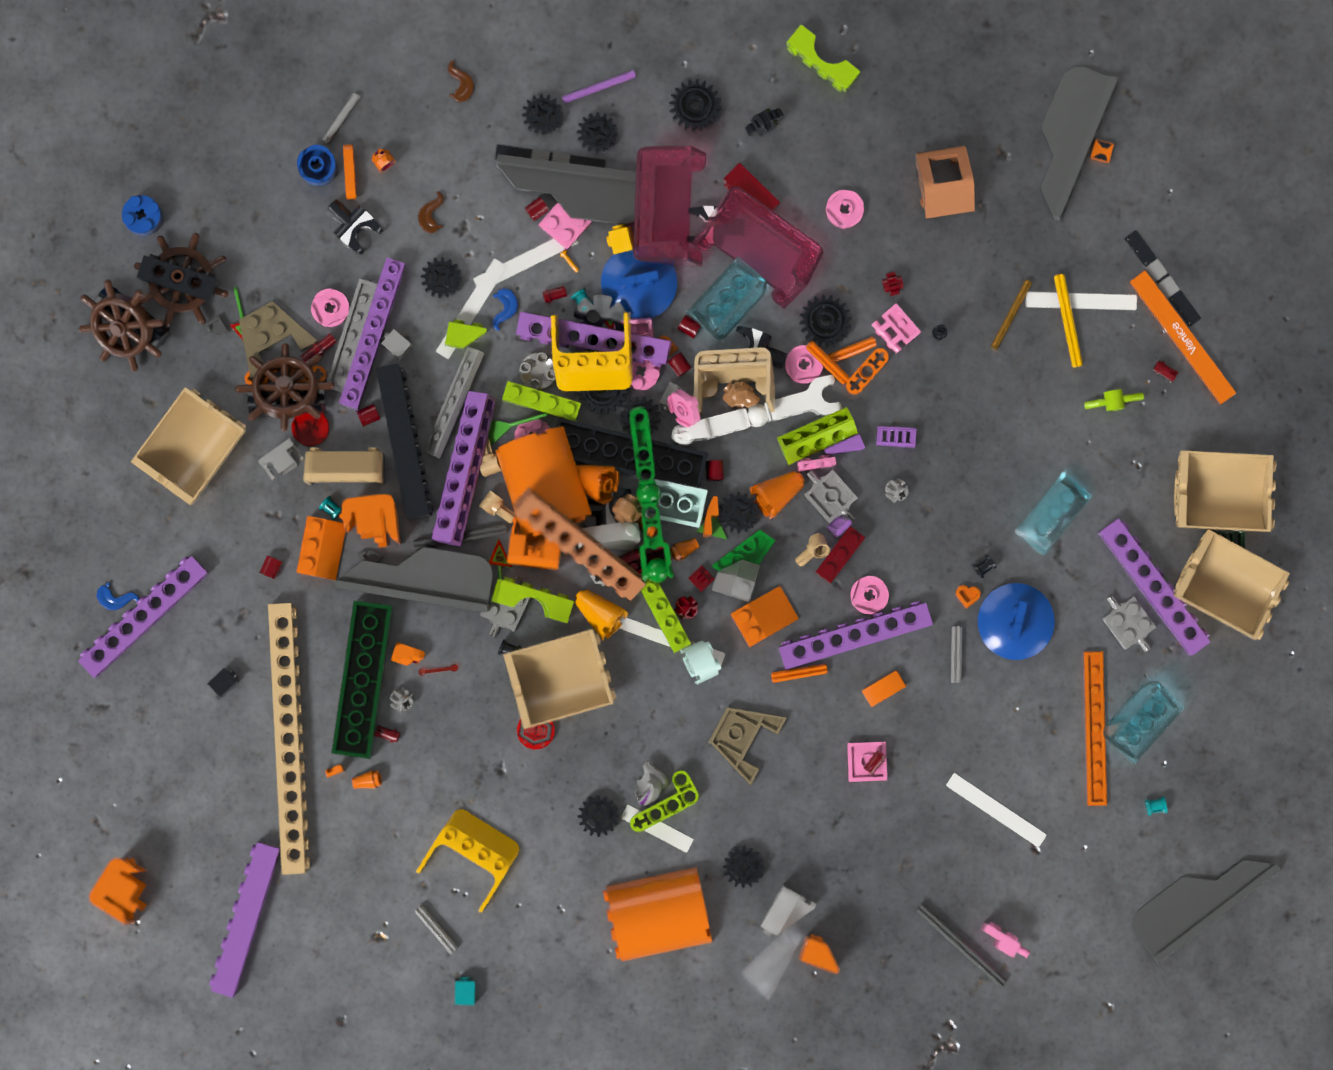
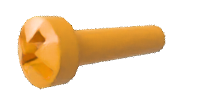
[559,250,579,272]

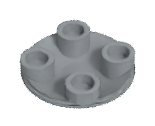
[519,352,555,390]

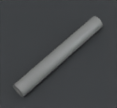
[322,93,360,144]

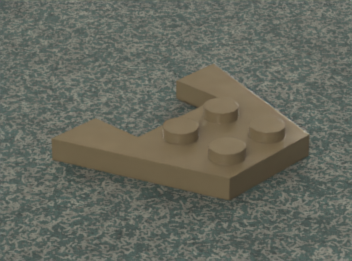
[239,301,318,379]
[709,707,786,786]

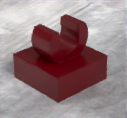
[688,565,715,592]

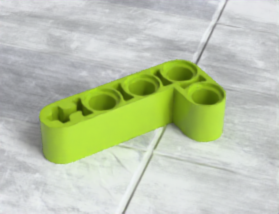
[630,771,699,832]

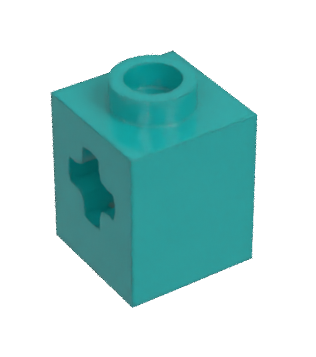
[455,977,476,1005]

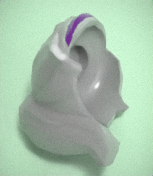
[635,760,668,806]

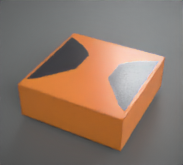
[1090,139,1114,163]

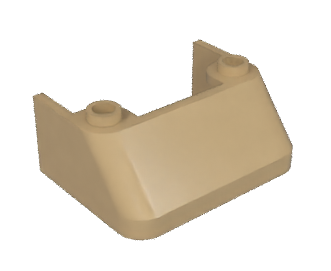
[694,348,775,416]
[304,448,385,485]

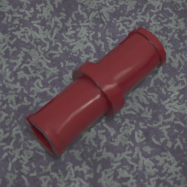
[300,333,337,362]

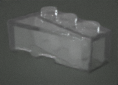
[741,932,797,1000]

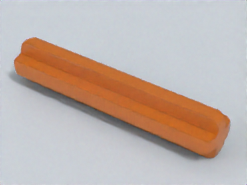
[827,337,877,363]
[806,341,849,384]
[771,663,828,683]

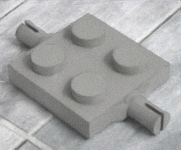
[804,469,858,524]
[480,575,531,638]
[1102,595,1156,652]

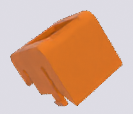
[339,494,401,548]
[508,517,563,571]
[89,857,147,925]

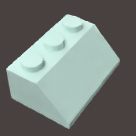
[645,479,707,528]

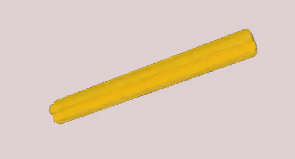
[1054,274,1083,368]

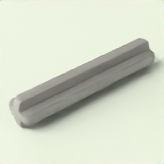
[951,626,962,683]
[415,905,458,954]

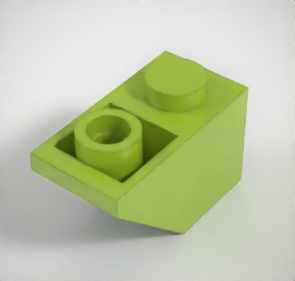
[445,319,487,349]

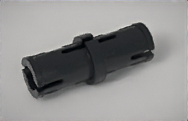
[932,324,947,341]

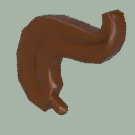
[448,60,474,103]
[418,191,444,234]

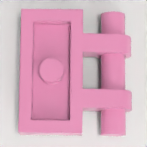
[872,304,921,354]

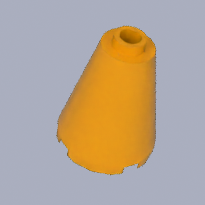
[575,589,628,641]

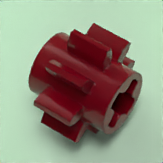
[882,272,904,296]
[674,595,699,620]

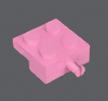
[980,922,1030,958]

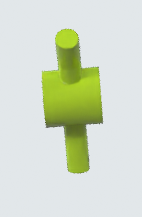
[1084,389,1144,412]

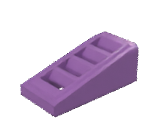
[876,426,916,448]
[824,434,865,455]
[827,515,852,538]

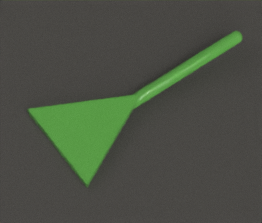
[488,413,548,446]

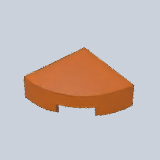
[325,764,345,778]

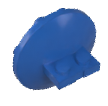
[601,244,677,318]
[977,583,1055,660]

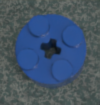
[297,145,337,186]
[122,195,163,236]

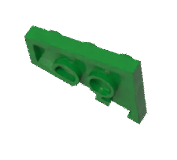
[712,530,776,571]

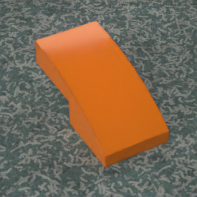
[703,496,719,538]
[862,670,907,707]

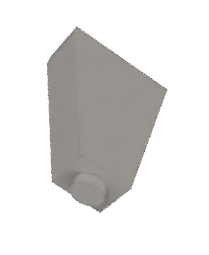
[712,560,760,602]
[760,885,817,937]

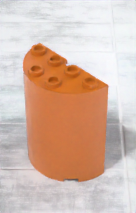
[495,427,591,542]
[603,867,712,961]

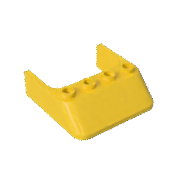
[551,312,633,391]
[416,809,519,913]

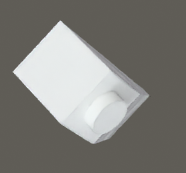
[578,522,640,550]

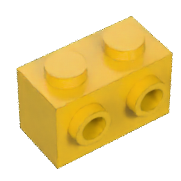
[606,224,636,254]

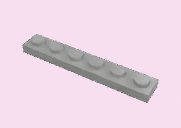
[327,278,378,393]
[423,347,484,459]

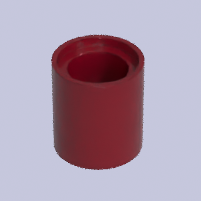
[524,197,550,221]
[677,315,702,339]
[668,352,692,377]
[356,404,381,427]
[706,460,724,481]
[259,555,282,579]

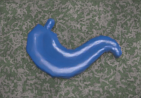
[492,288,518,331]
[96,582,139,611]

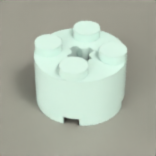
[681,640,721,685]

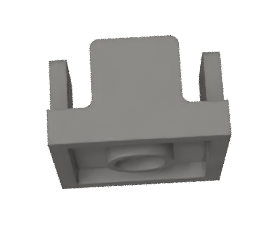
[258,438,305,481]

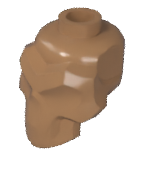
[722,381,760,409]
[612,494,643,524]

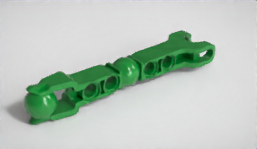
[630,407,674,583]

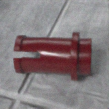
[542,285,567,304]
[1153,360,1179,382]
[375,725,400,744]
[863,750,886,775]

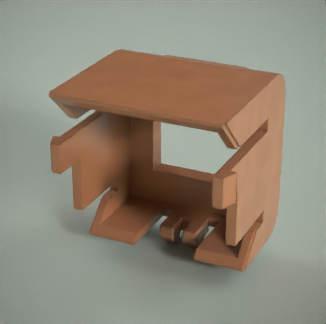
[916,145,975,219]

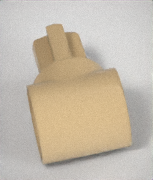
[480,438,501,477]
[479,491,516,523]
[795,533,830,566]

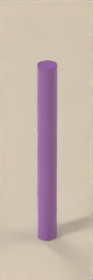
[562,70,636,104]

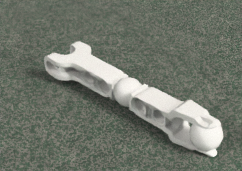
[671,375,843,447]

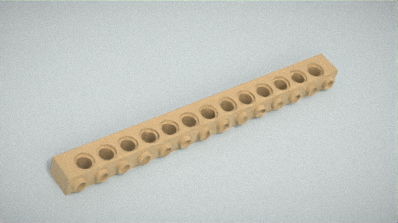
[268,603,310,875]

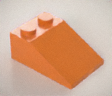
[730,586,799,648]

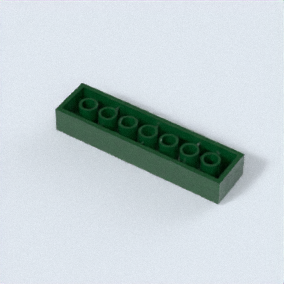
[331,601,393,759]

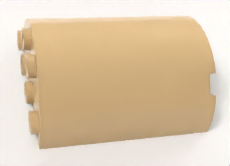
[131,387,247,506]
[1174,451,1276,532]
[1173,529,1290,640]
[503,629,616,729]

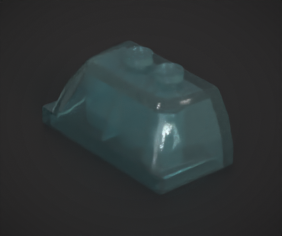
[686,257,767,339]
[1014,472,1092,556]
[1103,681,1185,765]

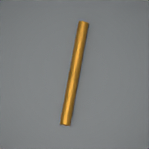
[990,279,1032,350]

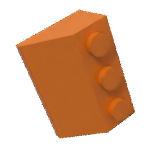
[296,516,346,581]
[798,934,839,974]

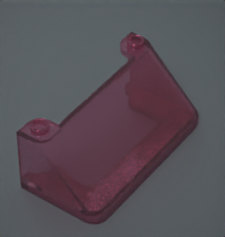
[633,145,706,267]
[691,186,823,309]

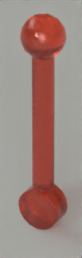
[418,664,458,676]

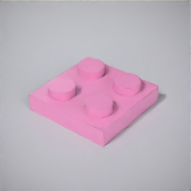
[538,203,592,250]
[847,742,887,782]

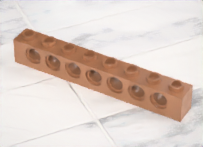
[514,487,646,601]

